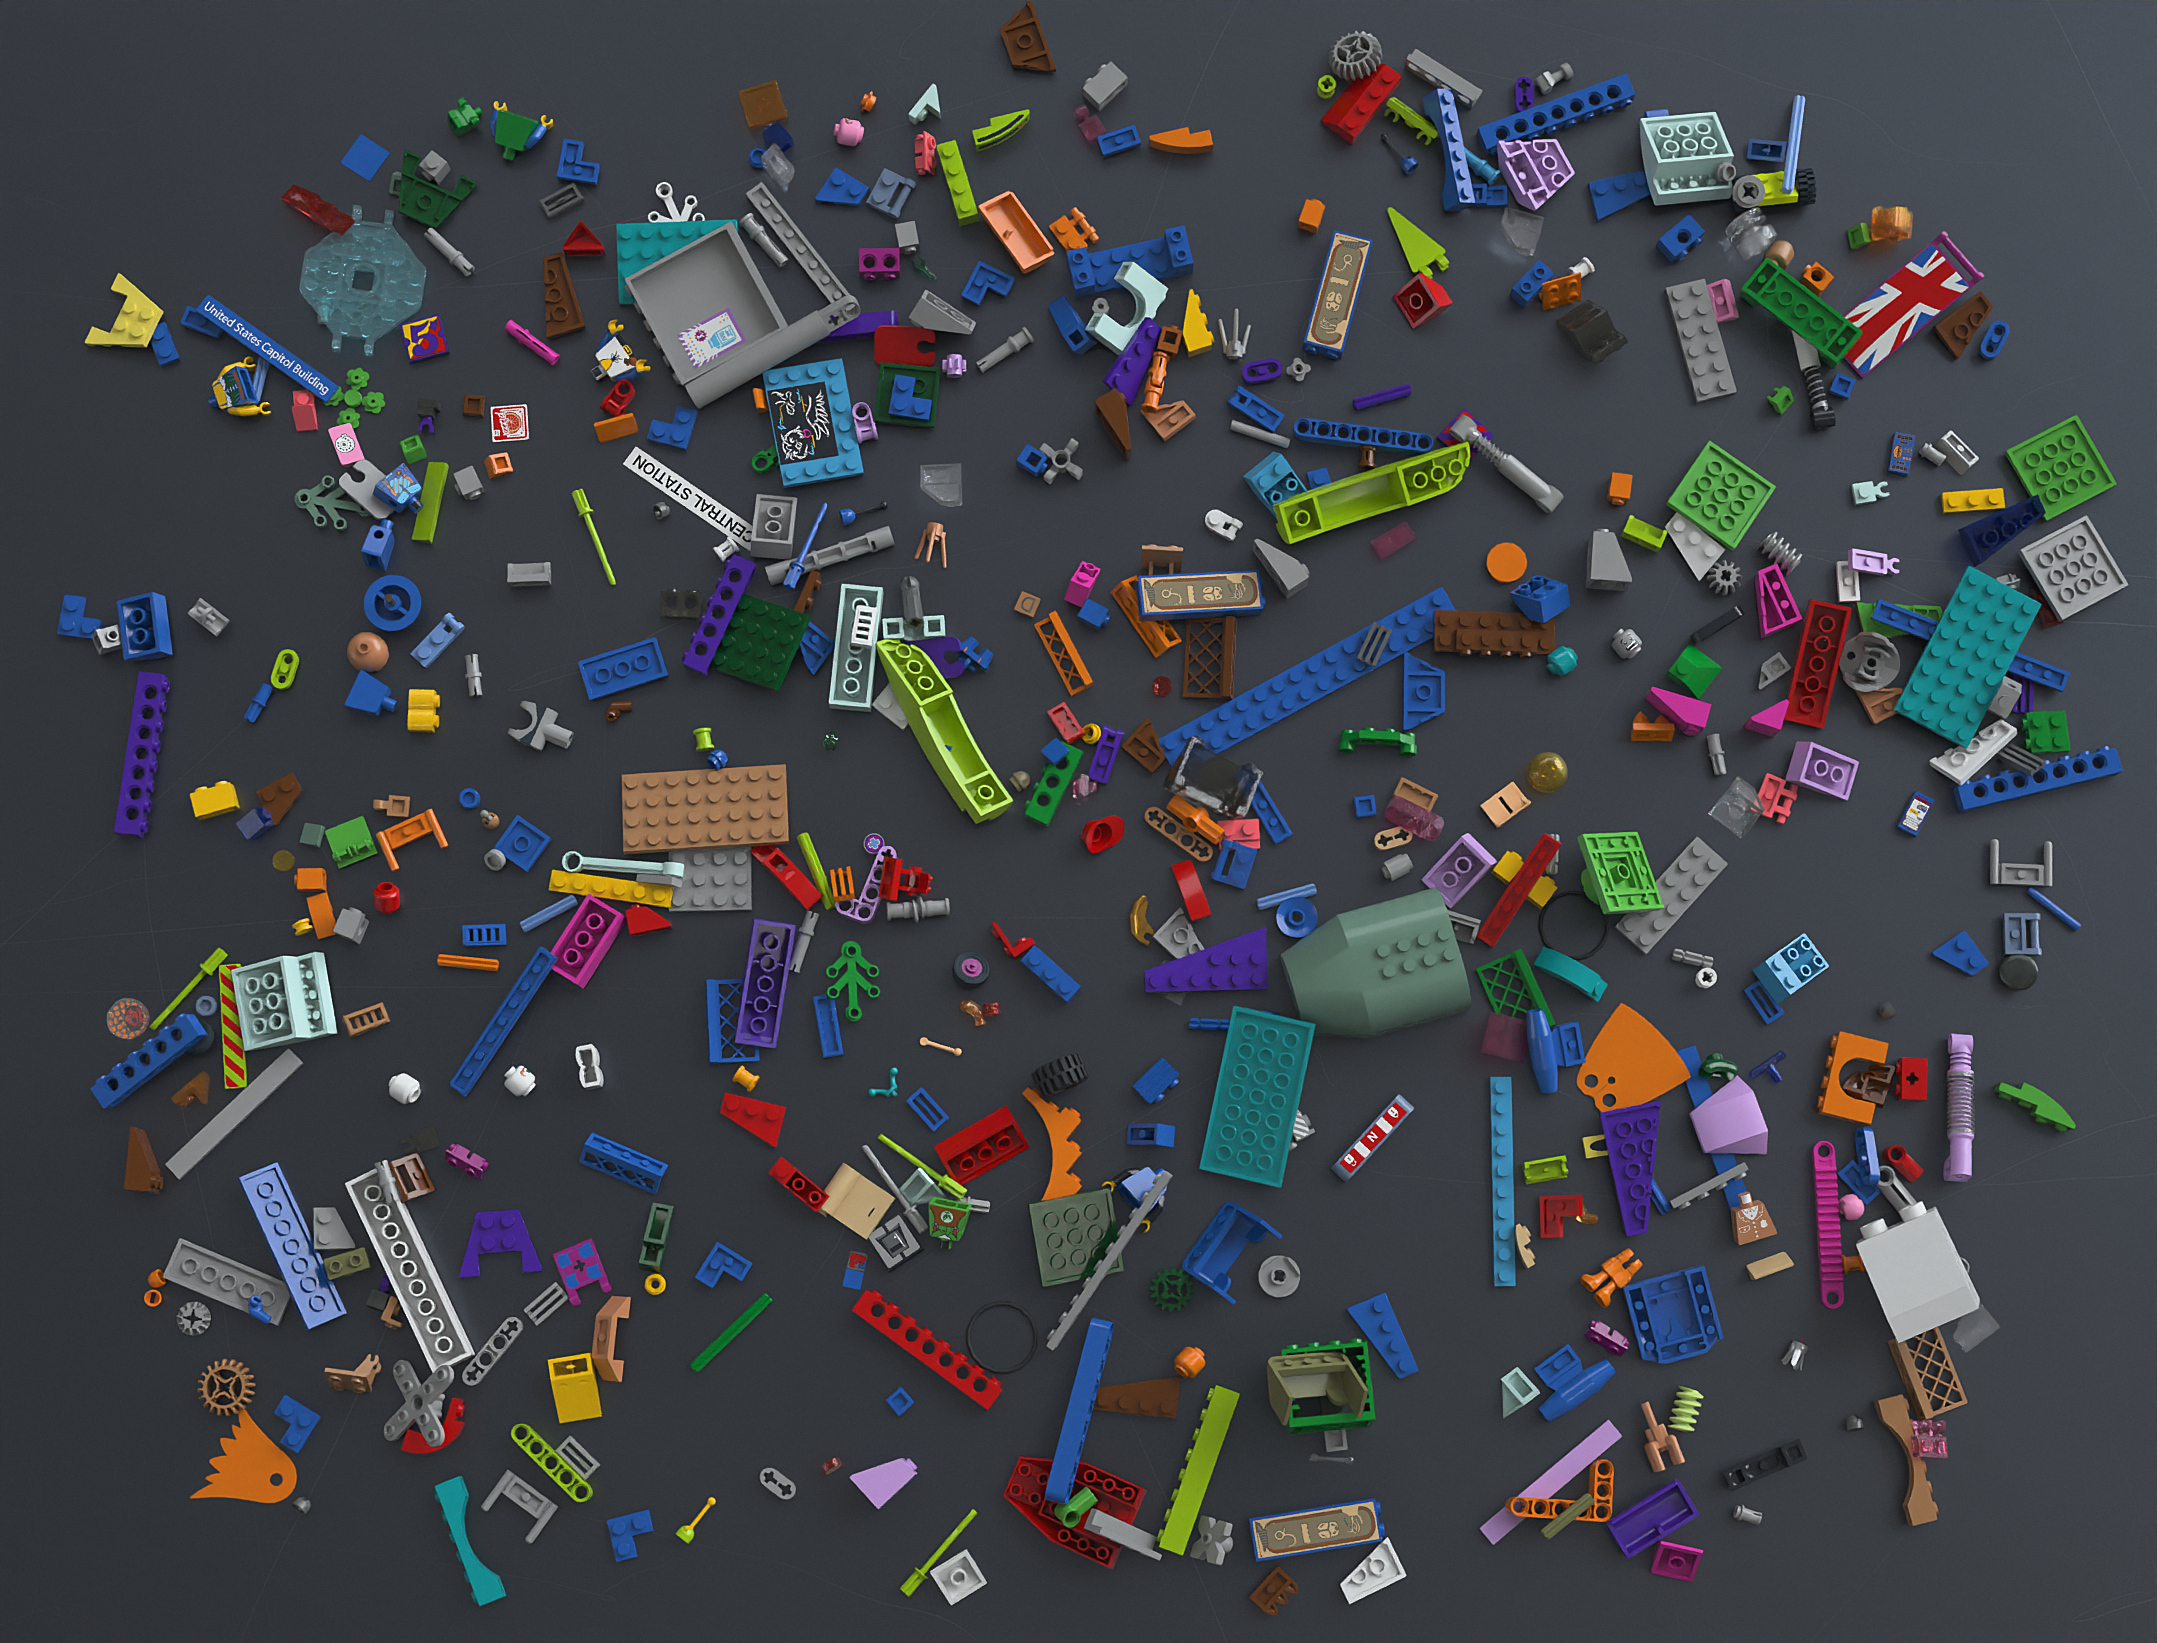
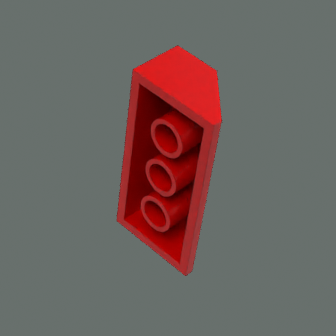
[1320,63,1402,145]
[934,1106,1029,1186]

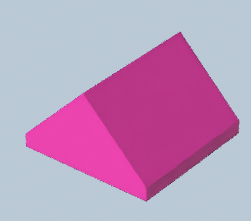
[1744,699,1789,737]
[1651,1541,1703,1582]

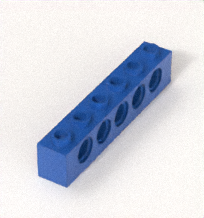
[90,1014,208,1109]

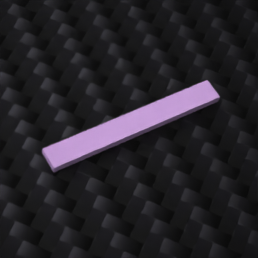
[1479,1420,1622,1545]

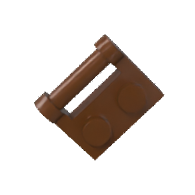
[388,1153,435,1204]

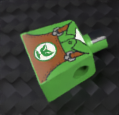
[929,1197,972,1249]

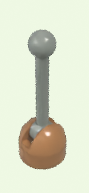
[480,810,500,830]

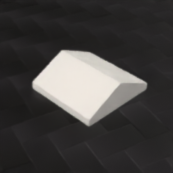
[930,1549,987,1605]

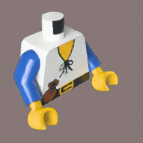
[591,319,650,383]

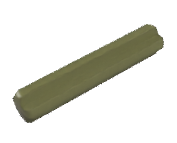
[1540,1493,1595,1540]

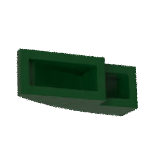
[639,1202,674,1273]

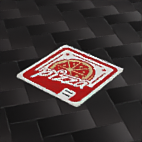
[491,404,529,442]

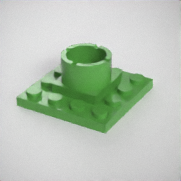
[1577,832,1664,914]

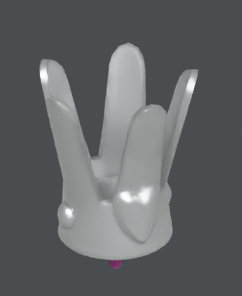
[1781,1338,1808,1371]

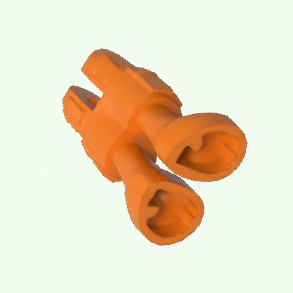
[1580,1248,1643,1308]

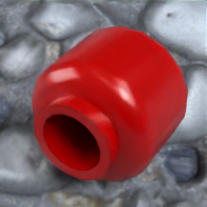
[373,882,400,914]

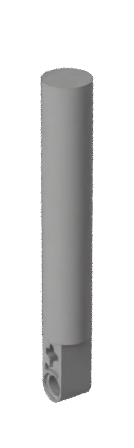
[685,295,860,409]

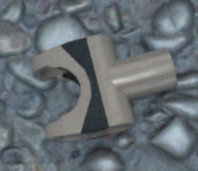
[507,701,574,751]

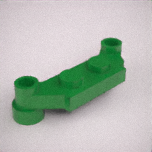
[1339,728,1417,756]

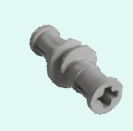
[886,896,950,923]

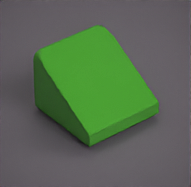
[399,434,427,464]

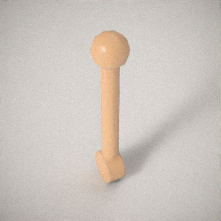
[920,1037,962,1056]

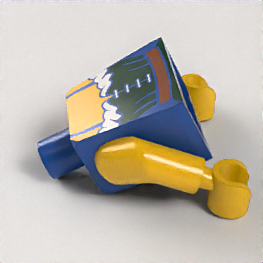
[208,356,271,416]

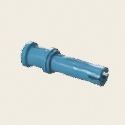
[1464,147,1501,186]

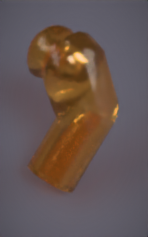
[960,1000,985,1027]
[1575,1201,1598,1225]

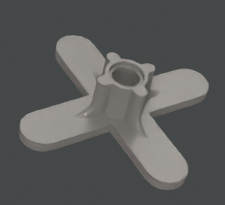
[384,1360,454,1447]

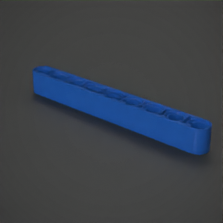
[1045,1318,1114,1505]

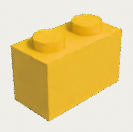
[190,781,240,820]

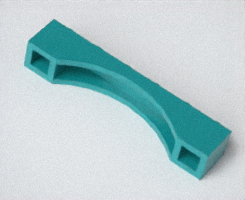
[434,1476,506,1606]

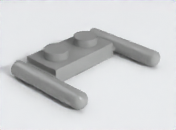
[1990,839,2052,887]
[481,1469,558,1544]

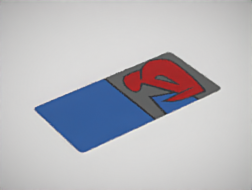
[842,1250,868,1290]

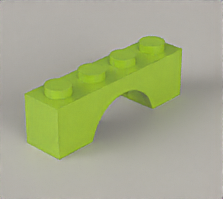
[936,140,979,226]

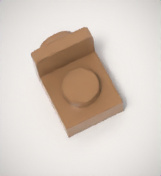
[381,1296,404,1330]

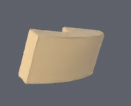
[1514,1223,1535,1269]

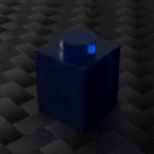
[762,120,794,157]
[236,808,275,840]

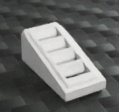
[851,605,878,649]

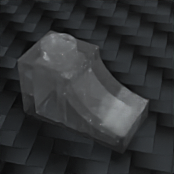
[761,143,795,186]

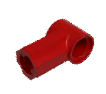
[1882,1145,1924,1183]

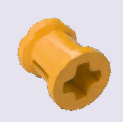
[732,1065,760,1092]

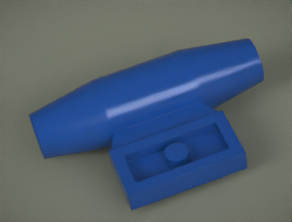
[1527,1009,1585,1094]
[1534,1344,1616,1423]

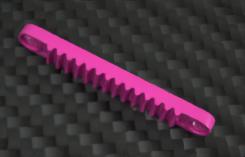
[1812,1141,1844,1309]

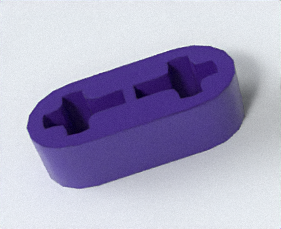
[1514,76,1534,113]

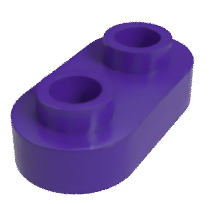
[1242,358,1282,384]

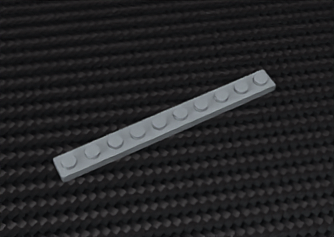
[1046,1171,1173,1351]

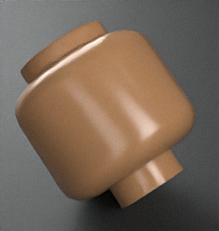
[1764,240,1794,270]

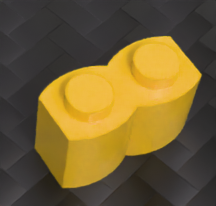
[408,689,440,733]

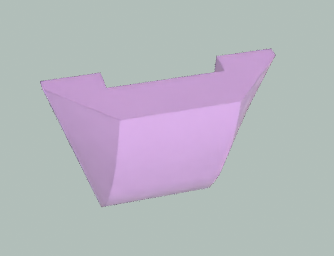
[1497,139,1575,211]
[1689,1075,1768,1155]

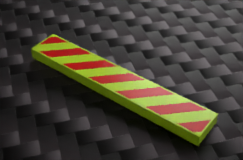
[219,964,247,1089]

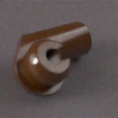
[605,701,632,722]

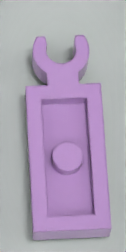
[1848,549,1899,576]

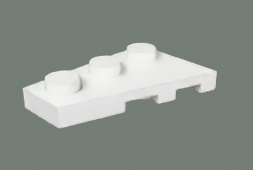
[1665,513,1725,581]
[1340,1537,1406,1604]

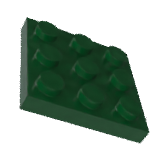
[874,362,941,429]

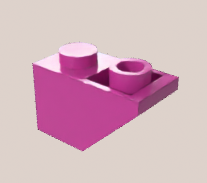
[1064,561,1101,607]

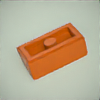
[594,413,638,443]

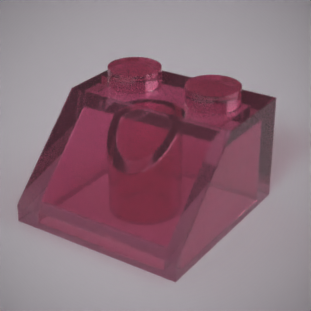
[1481,1012,1528,1063]

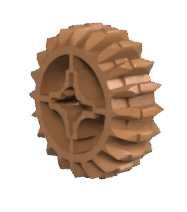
[197,1359,255,1416]

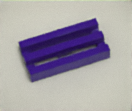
[2011,674,2034,714]

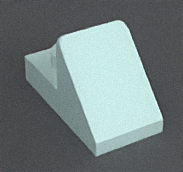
[909,84,941,125]

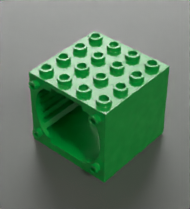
[1279,1339,1375,1435]

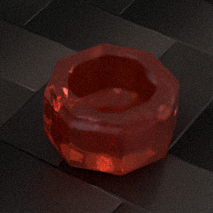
[1152,676,1172,697]

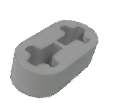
[760,1468,796,1500]

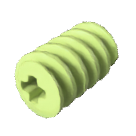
[1667,1386,1704,1432]

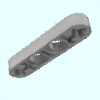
[462,1317,523,1386]

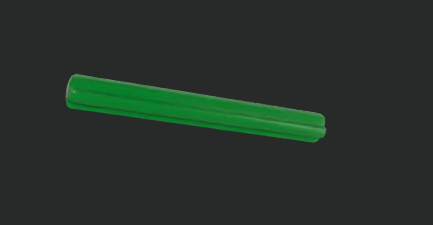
[690,1293,772,1372]

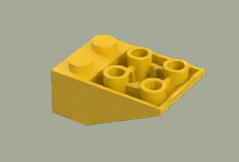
[548,1353,602,1423]

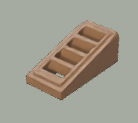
[342,1003,390,1038]

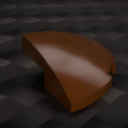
[1842,1065,1896,1109]

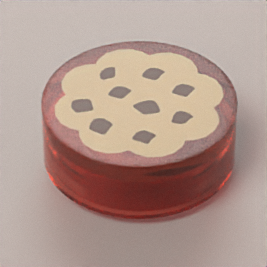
[821,1457,843,1475]

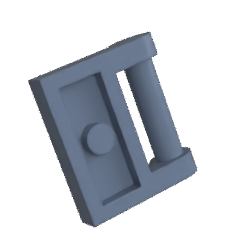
[866,168,916,219]
[2002,913,2042,956]

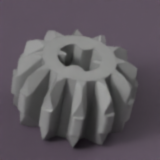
[1707,560,1742,595]

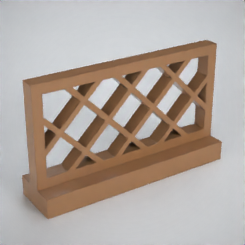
[1887,1326,1968,1421]

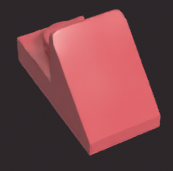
[292,390,318,432]

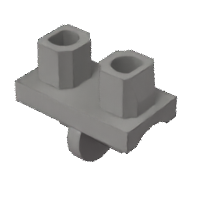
[187,598,230,636]

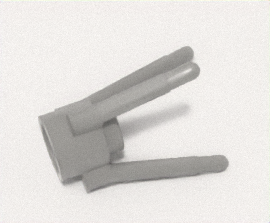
[1218,309,1251,359]

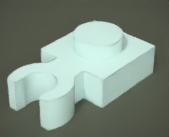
[1851,481,1890,506]

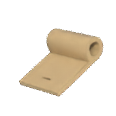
[818,1163,895,1240]

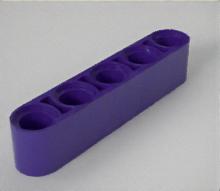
[816,311,899,343]

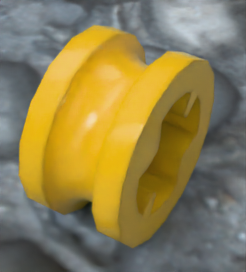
[292,918,313,936]

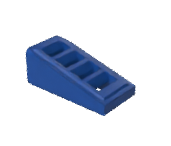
[462,924,507,948]

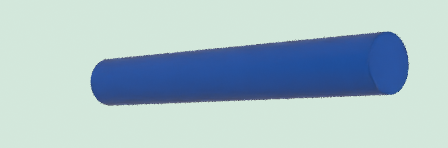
[2026,886,2081,931]

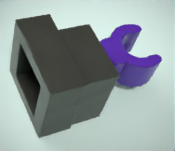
[417,398,441,434]
[366,1275,391,1313]

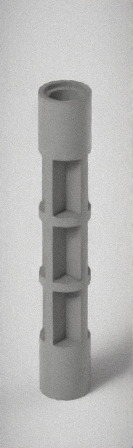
[765,526,895,586]

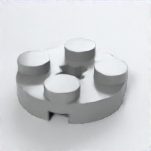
[1258,1255,1300,1298]

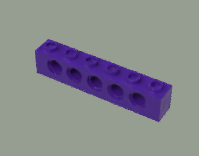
[682,554,757,677]

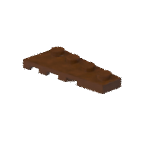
[543,252,586,340]
[1093,1376,1180,1419]

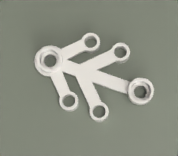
[648,182,705,223]

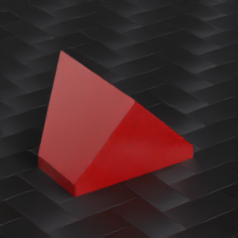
[563,220,606,256]

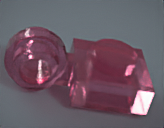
[1074,105,1106,143]

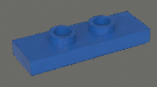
[813,993,844,1059]

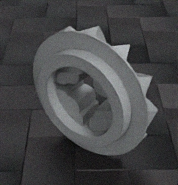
[1732,175,1765,208]
[176,1302,211,1336]

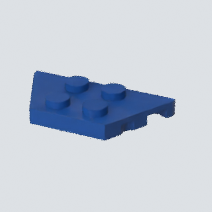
[1403,652,1445,731]

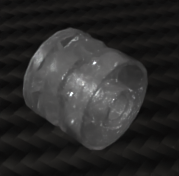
[1724,207,1778,260]

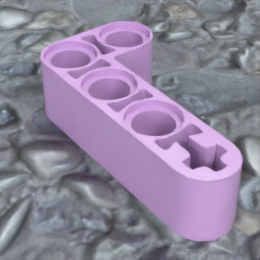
[836,846,897,924]

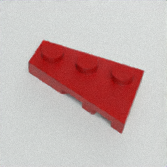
[720,1092,786,1148]

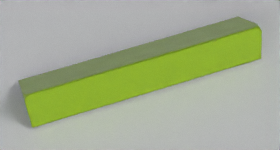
[412,462,449,544]

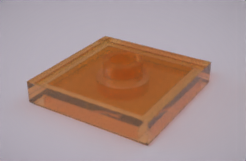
[738,80,788,129]

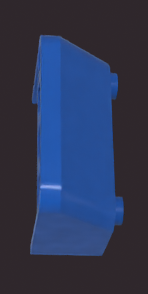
[1182,1202,1282,1305]

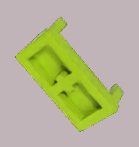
[1621,515,1668,553]
[1522,1155,1568,1185]

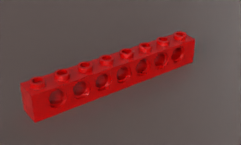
[852,1289,1003,1410]

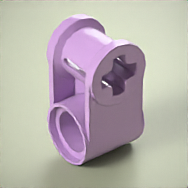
[852,402,878,444]

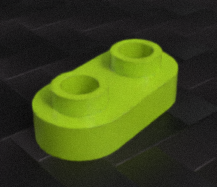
[271,649,299,690]

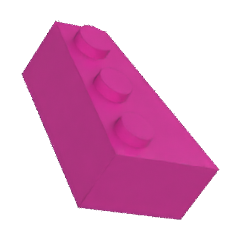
[1754,564,1802,639]

